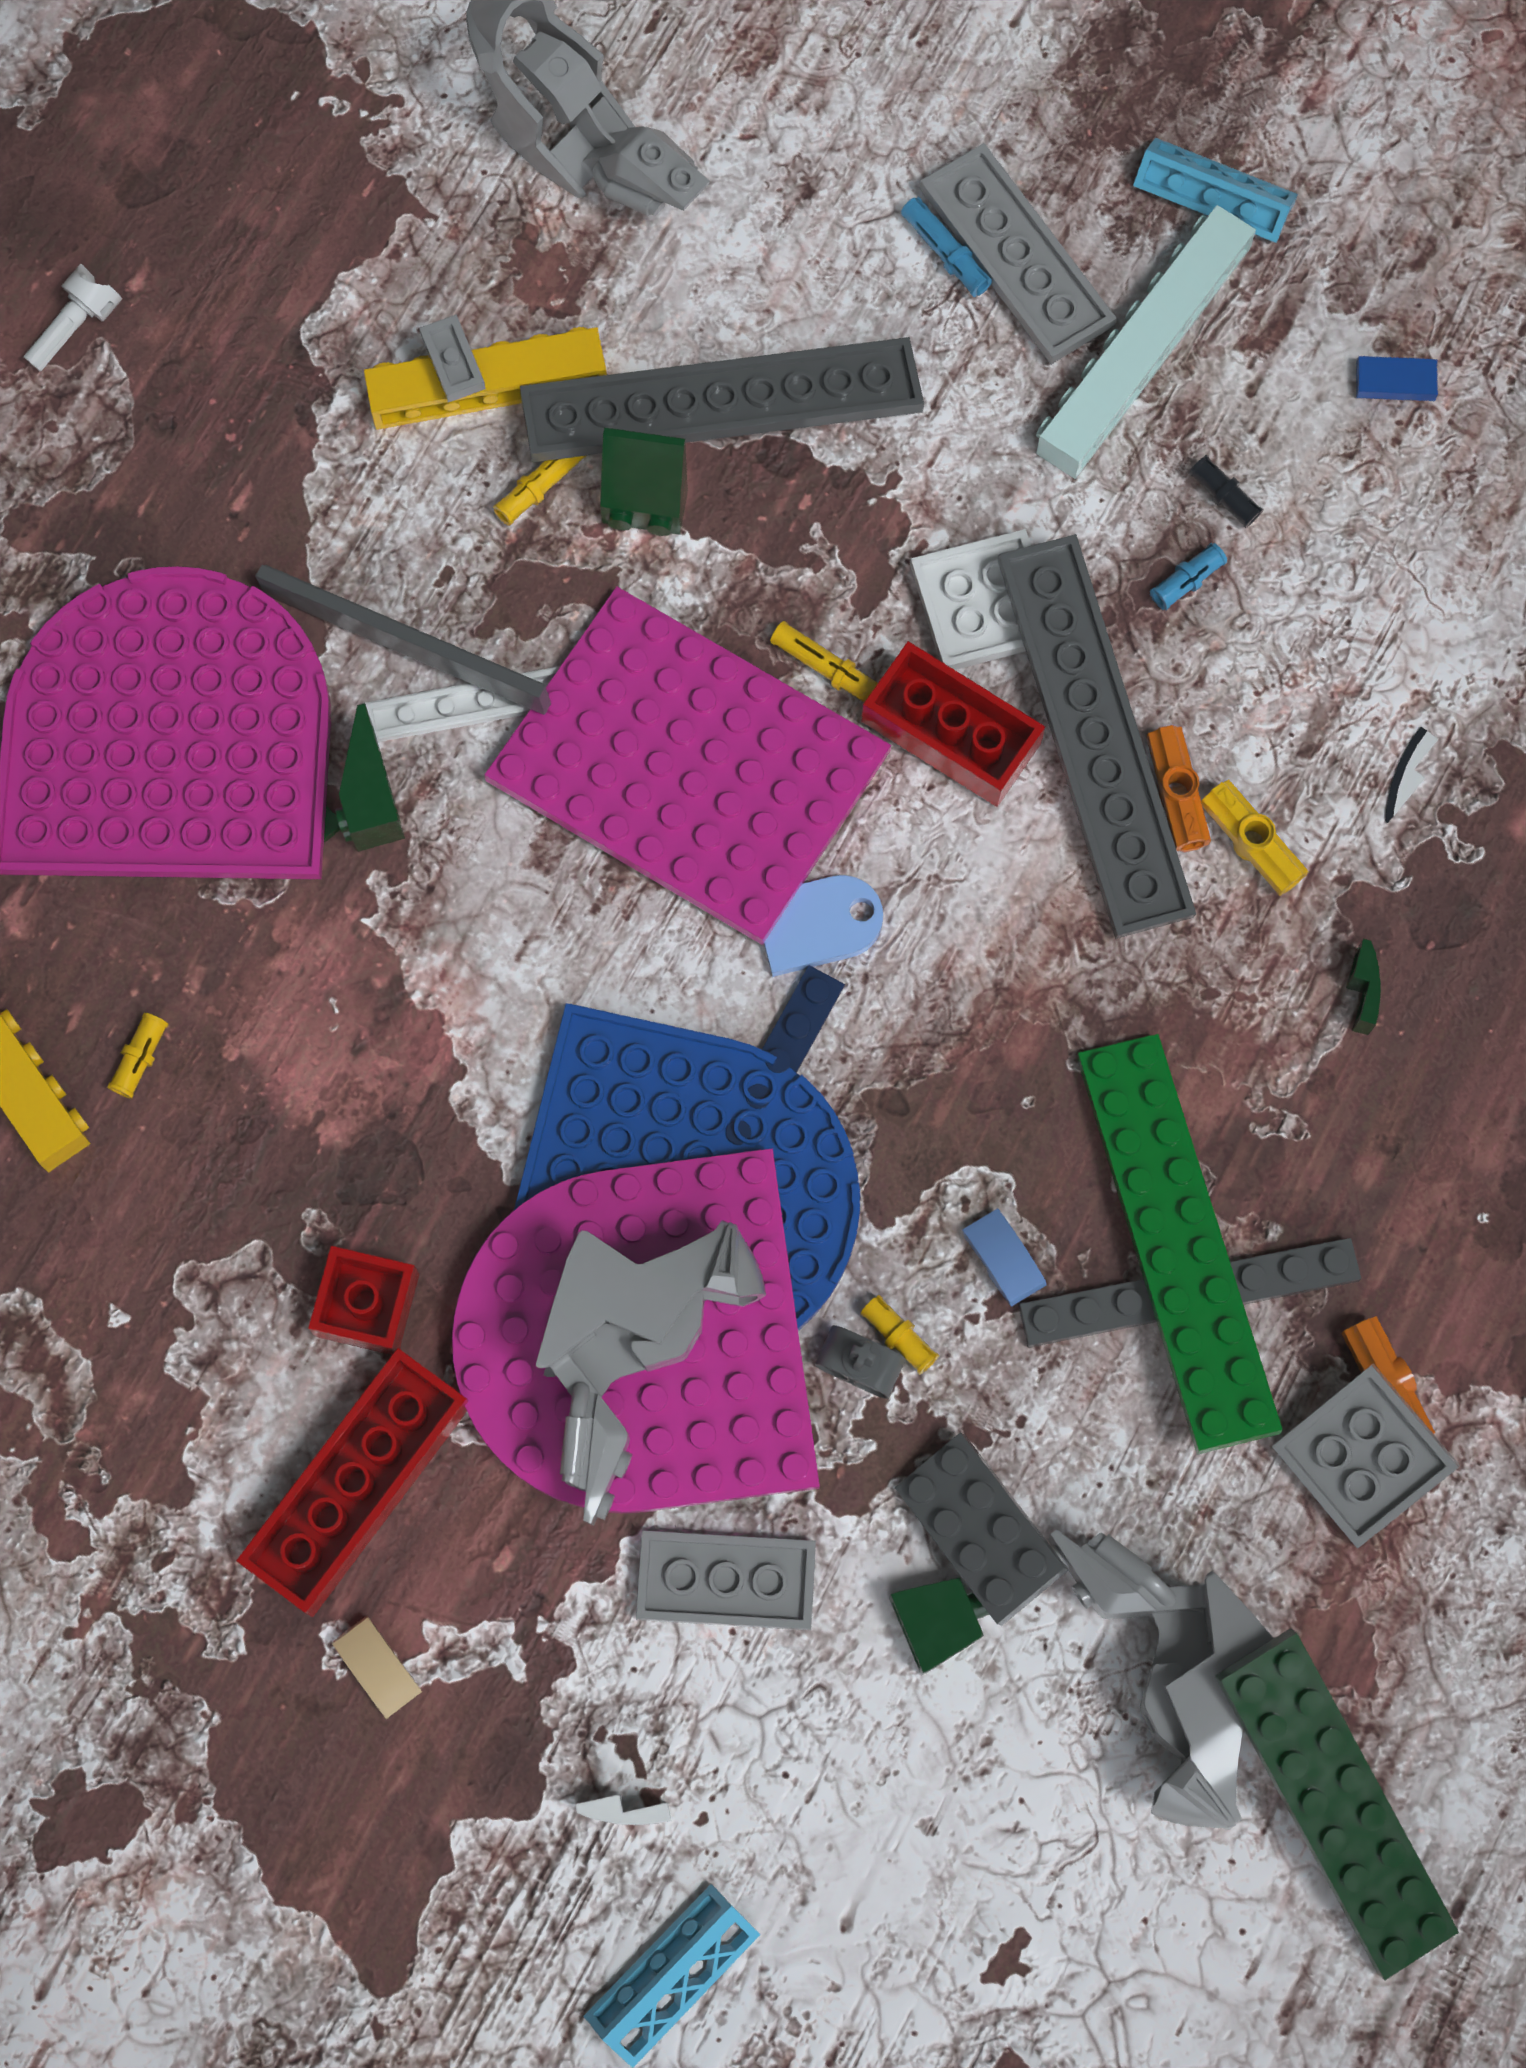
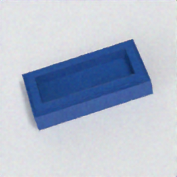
[1356,356,1438,401]

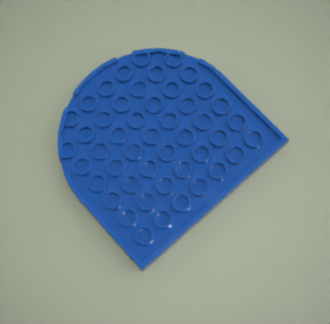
[514,1003,860,1331]

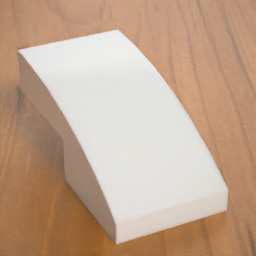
[575,1795,672,1825]

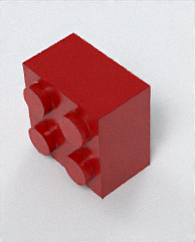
[308,1246,420,1355]

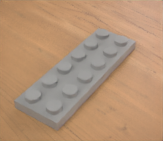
[919,143,1117,364]

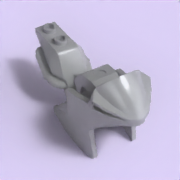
[466,0,710,216]
[536,1220,766,1526]
[1048,1530,1274,1830]

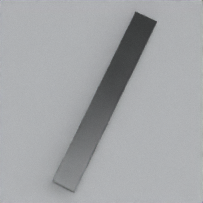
[255,565,551,715]

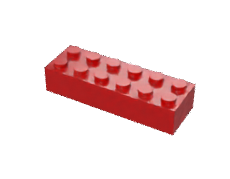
[236,1348,468,1617]

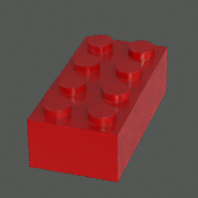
[861,641,1046,807]

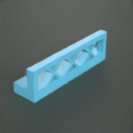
[1133,138,1298,243]
[584,1884,760,2068]

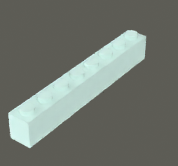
[1036,205,1256,479]

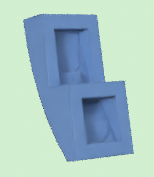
[962,1208,1047,1307]

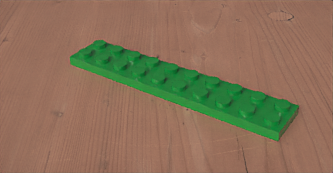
[1077,1034,1283,1455]

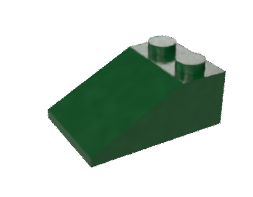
[600,427,688,536]
[335,703,405,852]

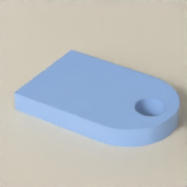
[764,875,883,977]

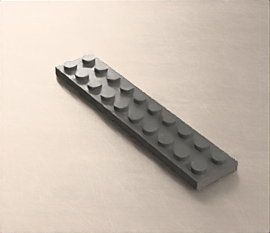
[520,337,924,462]
[997,534,1196,939]

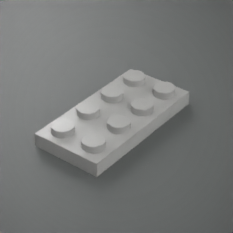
[636,1531,816,1631]

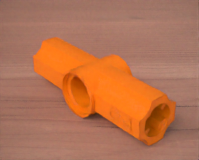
[1146,725,1211,853]
[1341,1316,1435,1434]

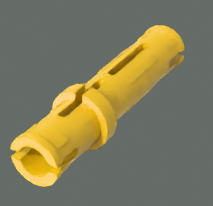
[493,455,587,526]
[770,621,878,702]

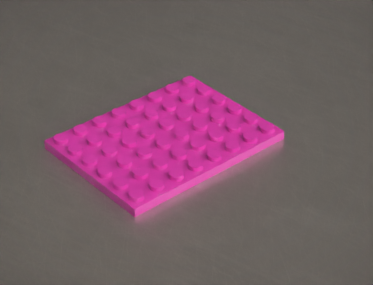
[484,586,891,945]

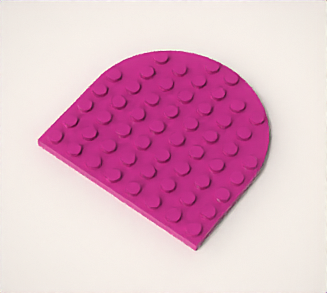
[0,566,331,879]
[452,1149,820,1513]

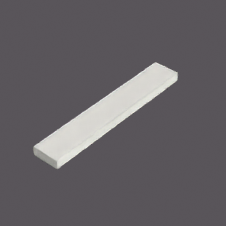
[365,666,560,742]

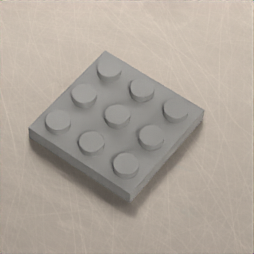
[1272,1363,1460,1549]

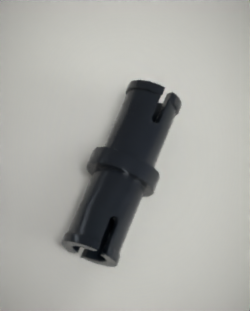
[1189,455,1264,528]

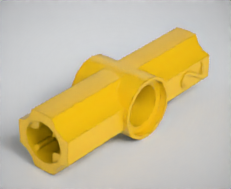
[1201,779,1309,896]

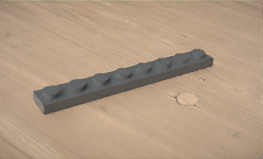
[1019,1238,1361,1348]

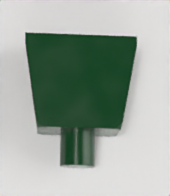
[889,1578,990,1676]

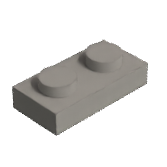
[419,315,486,403]

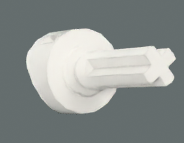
[23,264,122,371]

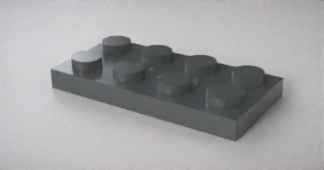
[895,1432,1069,1626]

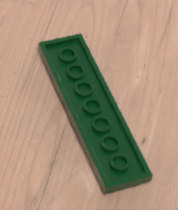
[1215,1628,1459,1980]

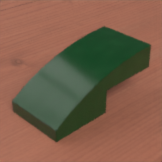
[1346,938,1381,1035]

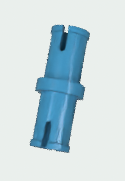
[1150,543,1227,610]

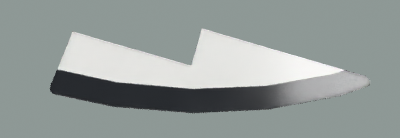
[1385,727,1439,823]

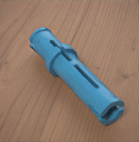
[901,197,992,297]

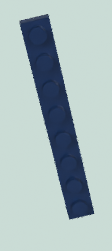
[726,965,845,1145]

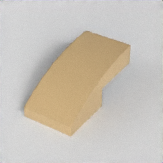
[331,1616,422,1719]

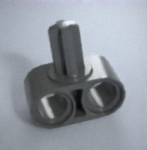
[814,1325,906,1399]

